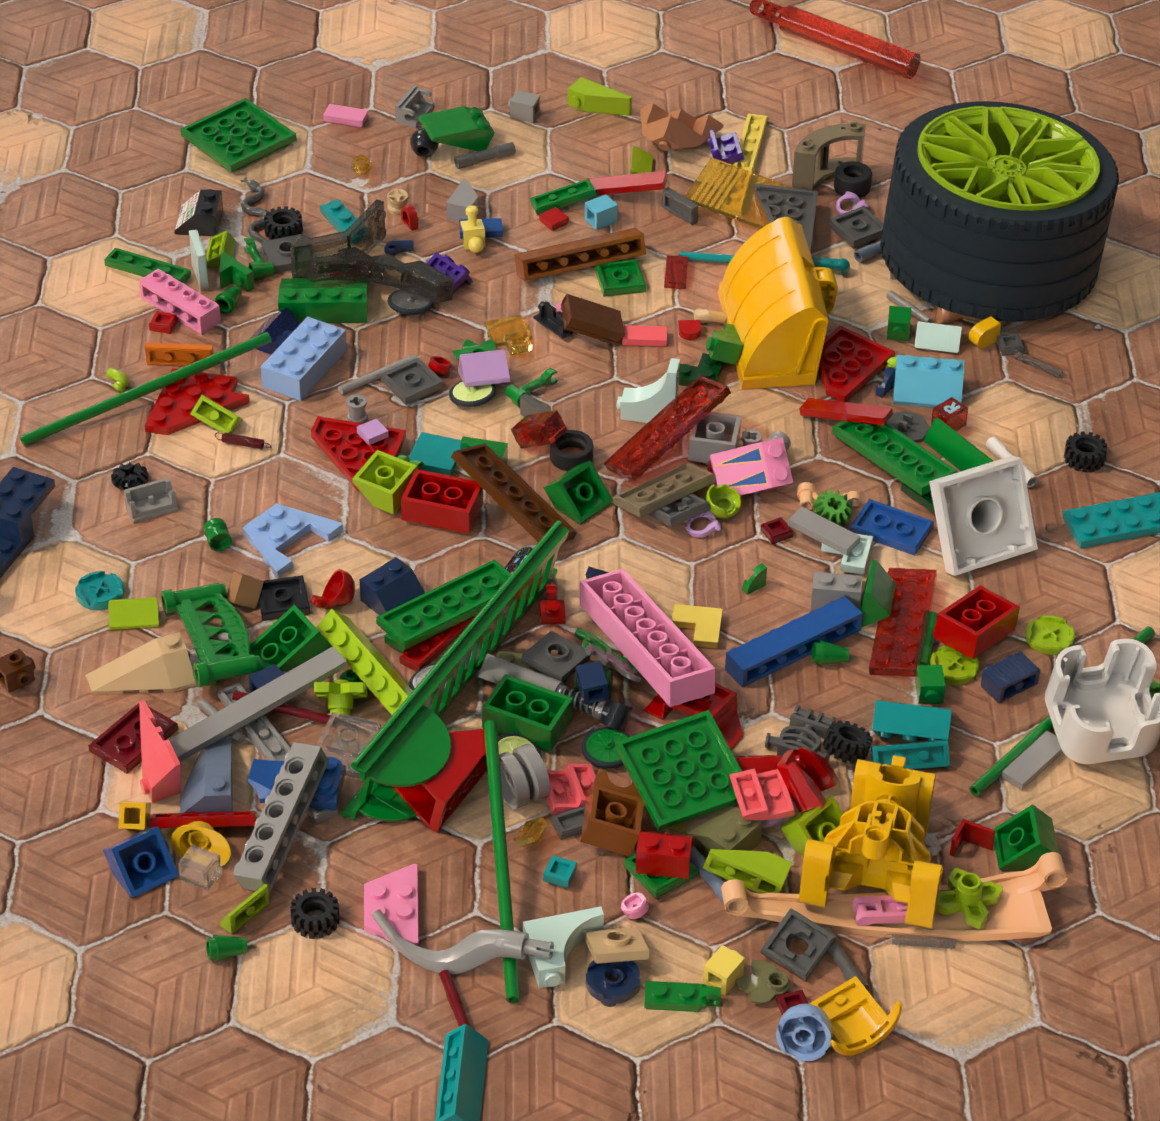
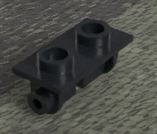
[533,301,574,339]

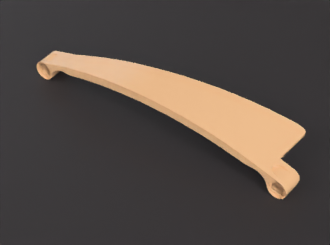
[721,852,1068,941]

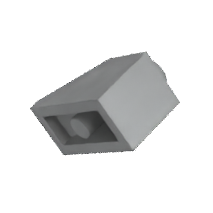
[446,179,480,222]

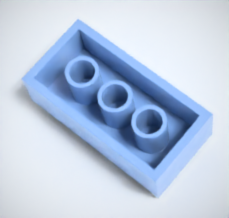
[261,317,347,401]

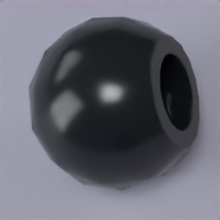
[410,128,439,157]

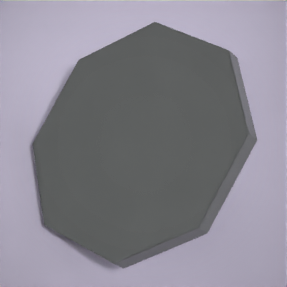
[887,411,929,442]

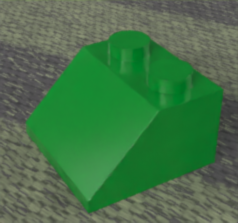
[543,460,613,524]
[993,804,1059,872]

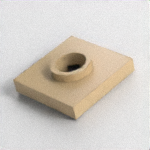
[585,927,649,964]

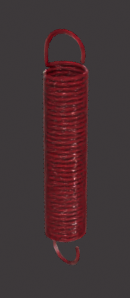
[215,432,271,449]

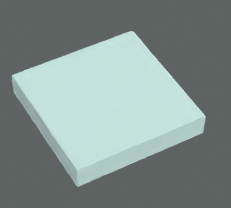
[189,230,209,291]

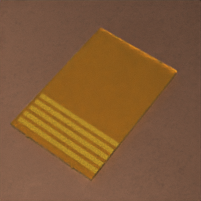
[684,157,793,229]

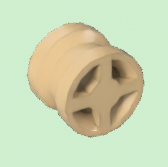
[387,189,408,215]

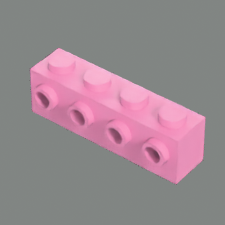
[139,269,221,335]

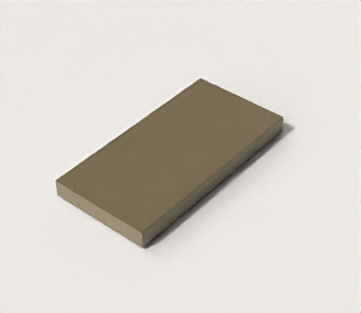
[612,462,716,518]

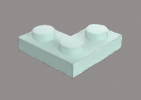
[821,533,873,575]

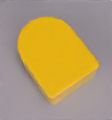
[968,316,1001,349]

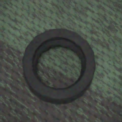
[550,430,594,471]

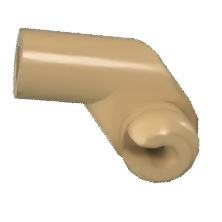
[694,308,727,324]

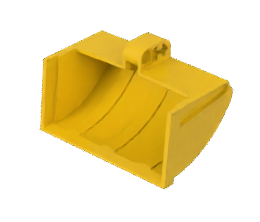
[718,217,838,390]

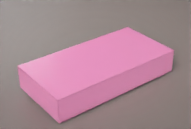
[323,104,368,127]

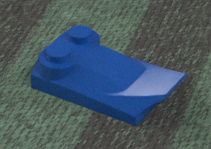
[248,757,346,811]

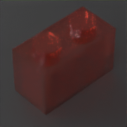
[511,410,568,449]

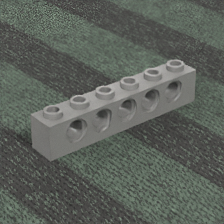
[233,742,329,894]

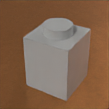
[508,90,540,123]

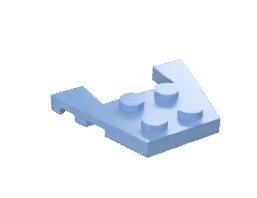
[243,503,343,578]

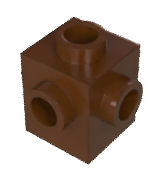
[0,649,36,693]

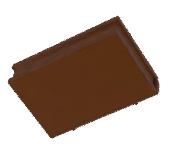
[561,294,625,346]

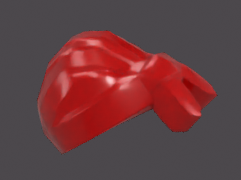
[310,569,355,609]

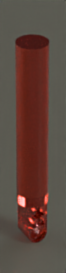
[749,0,921,79]

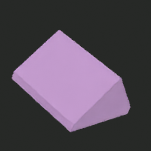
[458,349,510,387]

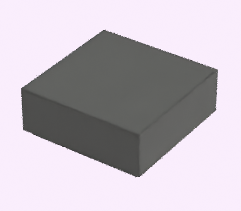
[996,334,1024,356]

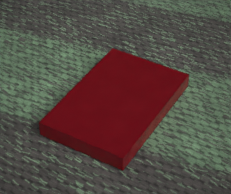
[88,703,179,774]

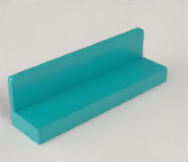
[435,1023,488,1121]

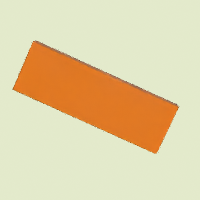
[145,342,214,366]

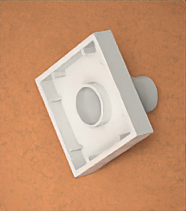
[929,456,1038,576]

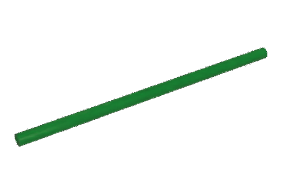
[19,332,271,446]
[969,626,1155,797]
[484,720,520,1003]

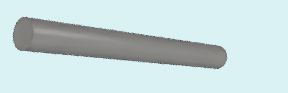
[338,354,418,395]

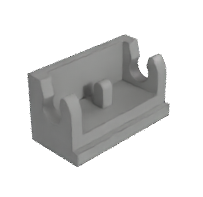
[395,85,434,128]
[124,477,178,524]

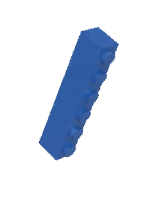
[725,596,863,688]

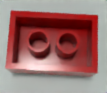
[401,469,483,534]
[933,585,1020,659]

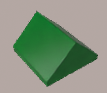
[860,559,896,627]

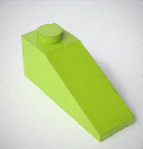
[568,77,632,115]
[703,849,792,894]

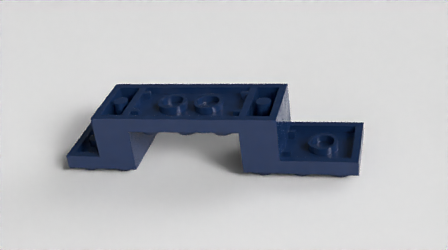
[0,467,55,578]

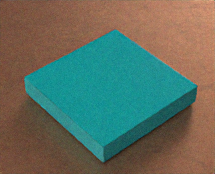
[409,432,461,476]

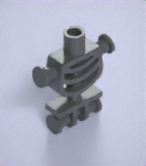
[765,705,836,761]

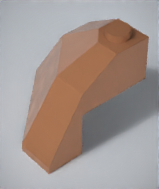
[640,103,724,151]

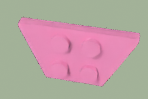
[364,864,419,946]

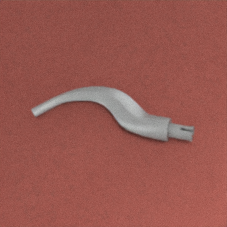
[371,909,554,975]

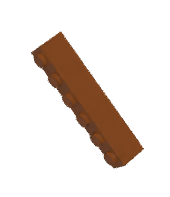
[514,228,646,281]

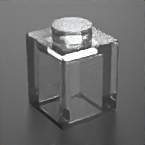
[179,845,223,891]

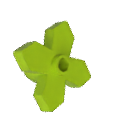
[314,680,368,717]
[935,868,1003,929]

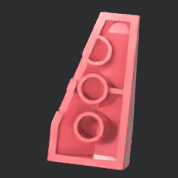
[139,700,181,803]

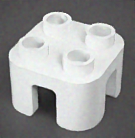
[1045,639,1160,764]

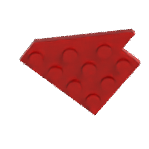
[311,416,406,491]

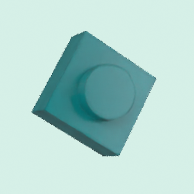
[543,855,577,888]

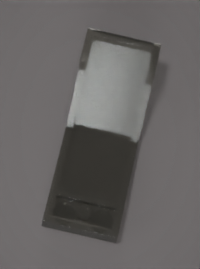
[290,199,387,278]

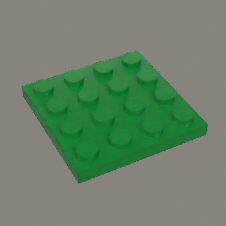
[180,98,297,172]
[615,710,742,831]

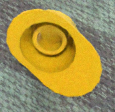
[171,821,231,867]

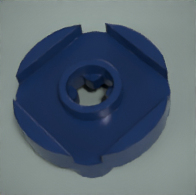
[586,960,640,1007]

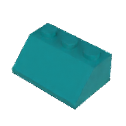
[872,700,952,742]

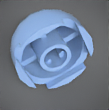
[776,1004,833,1061]

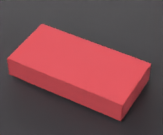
[622,325,667,346]

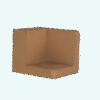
[226,572,264,609]

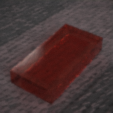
[664,255,688,289]

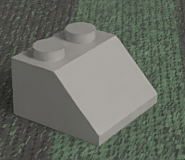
[811,572,862,610]

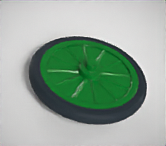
[581,727,631,768]

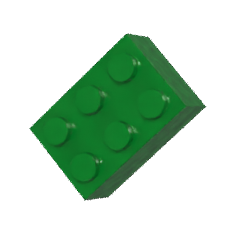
[482,674,573,752]

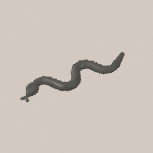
[241,177,267,242]

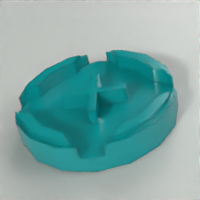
[75,571,124,610]

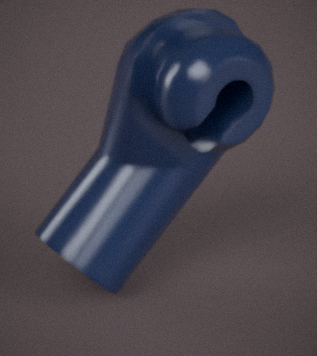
[384,240,414,256]

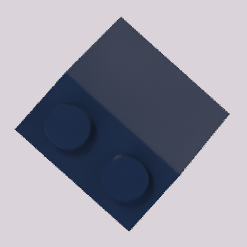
[359,557,425,615]

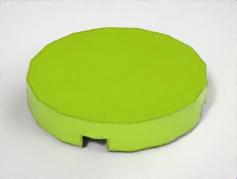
[1025,615,1075,655]
[930,645,979,686]

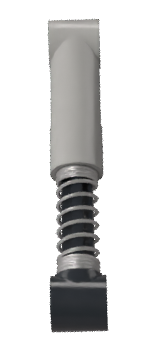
[478,653,633,731]

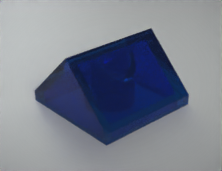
[248,307,300,355]

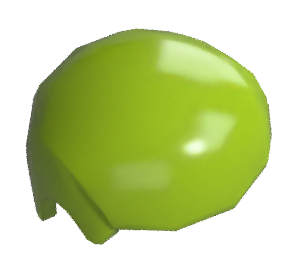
[706,484,742,518]

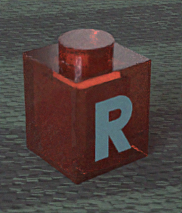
[931,397,968,431]

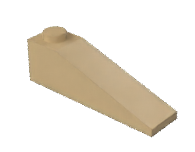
[85,632,196,695]

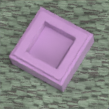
[357,419,389,445]

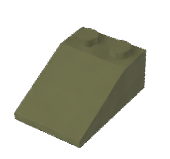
[667,806,763,858]

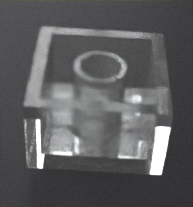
[316,712,381,779]

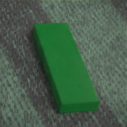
[530,179,596,216]

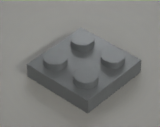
[829,206,883,248]
[381,358,443,405]

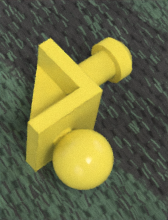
[460,205,486,253]

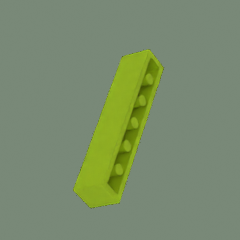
[316,609,413,715]

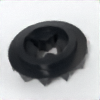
[111,462,149,490]

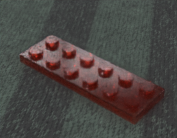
[604,376,731,481]
[869,568,937,677]

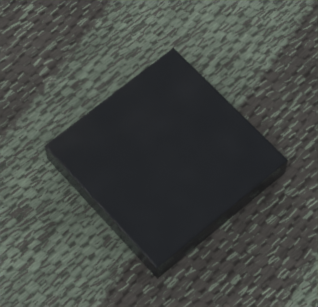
[258,575,311,621]

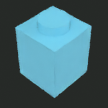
[585,194,619,230]

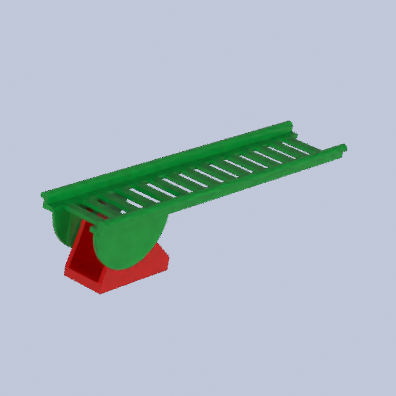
[340,521,569,833]

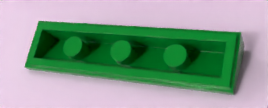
[924,417,993,471]

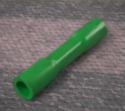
[915,611,938,670]

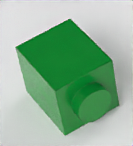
[887,306,911,341]
[915,665,946,704]

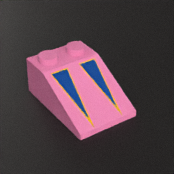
[709,437,793,496]

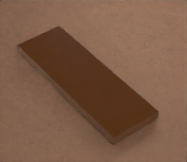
[451,443,577,542]

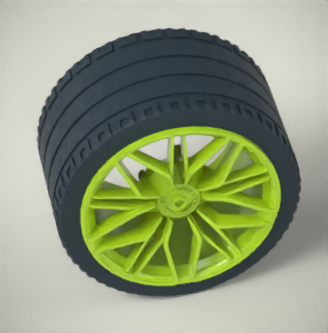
[880,101,1119,322]

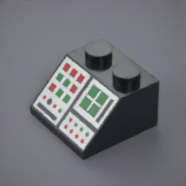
[174,189,223,236]

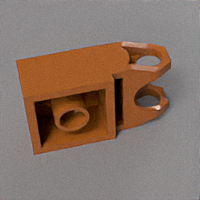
[580,768,644,856]

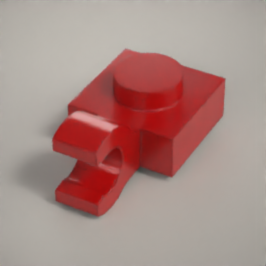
[540,584,566,625]

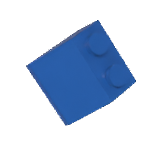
[103,827,179,898]

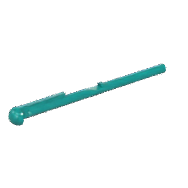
[680,251,850,275]

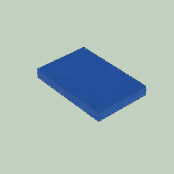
[850,499,934,556]

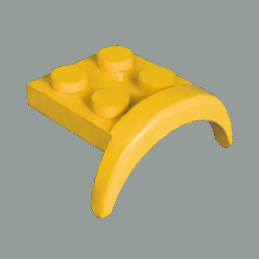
[810,976,902,1056]

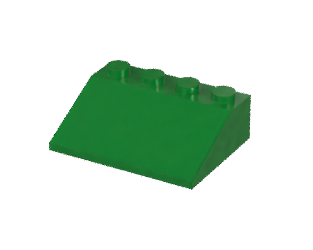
[278,278,369,323]

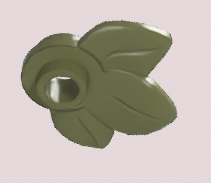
[735,960,791,1004]

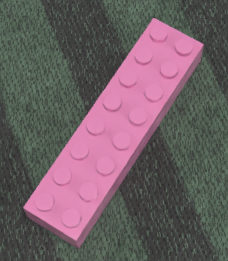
[580,569,715,707]

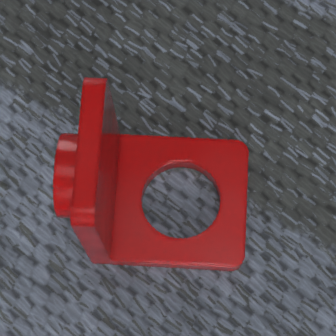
[949,819,996,856]

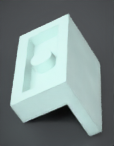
[915,322,962,353]

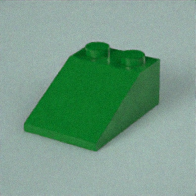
[418,106,495,152]
[251,604,332,673]

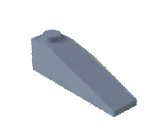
[180,737,233,813]

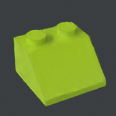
[352,450,417,515]
[781,796,843,857]

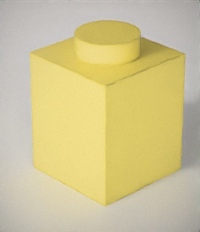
[703,945,745,996]

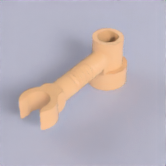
[797,482,860,510]

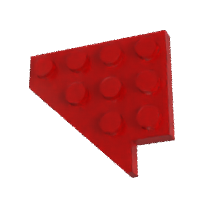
[818,325,895,402]
[145,368,250,435]

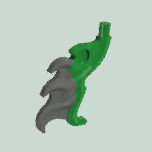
[574,628,645,682]

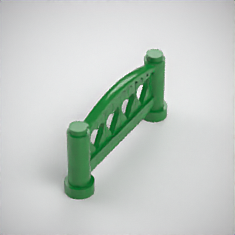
[161,583,262,687]

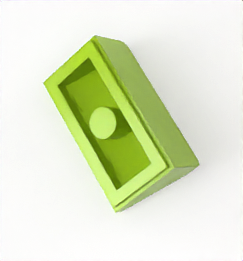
[630,145,653,174]
[206,231,236,268]
[190,395,243,434]
[108,597,159,630]
[219,884,270,934]

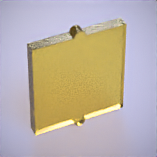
[484,315,532,347]

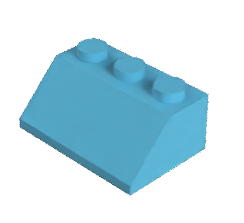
[893,355,964,410]

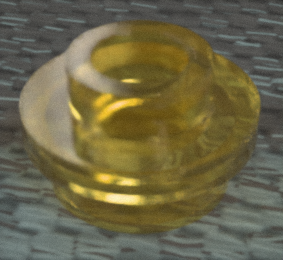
[351,155,372,174]

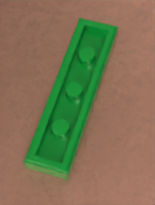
[104,248,191,284]

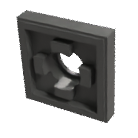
[261,234,314,273]
[647,493,710,527]
[521,631,591,682]
[760,908,836,982]

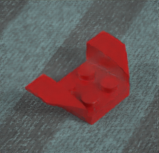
[644,683,743,750]
[777,747,839,813]

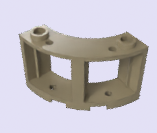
[792,122,866,191]

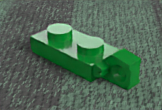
[644,981,721,1012]

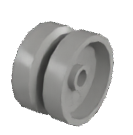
[499,744,550,809]

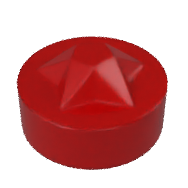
[428,356,452,374]

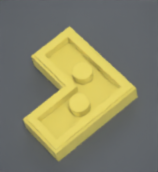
[672,604,723,649]

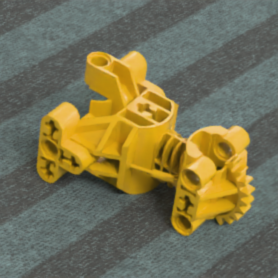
[799,755,943,929]

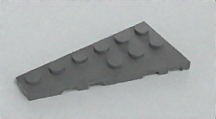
[754,184,818,251]

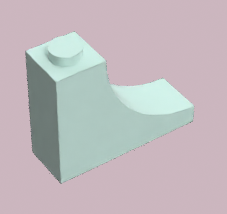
[617,358,680,426]
[523,907,604,988]

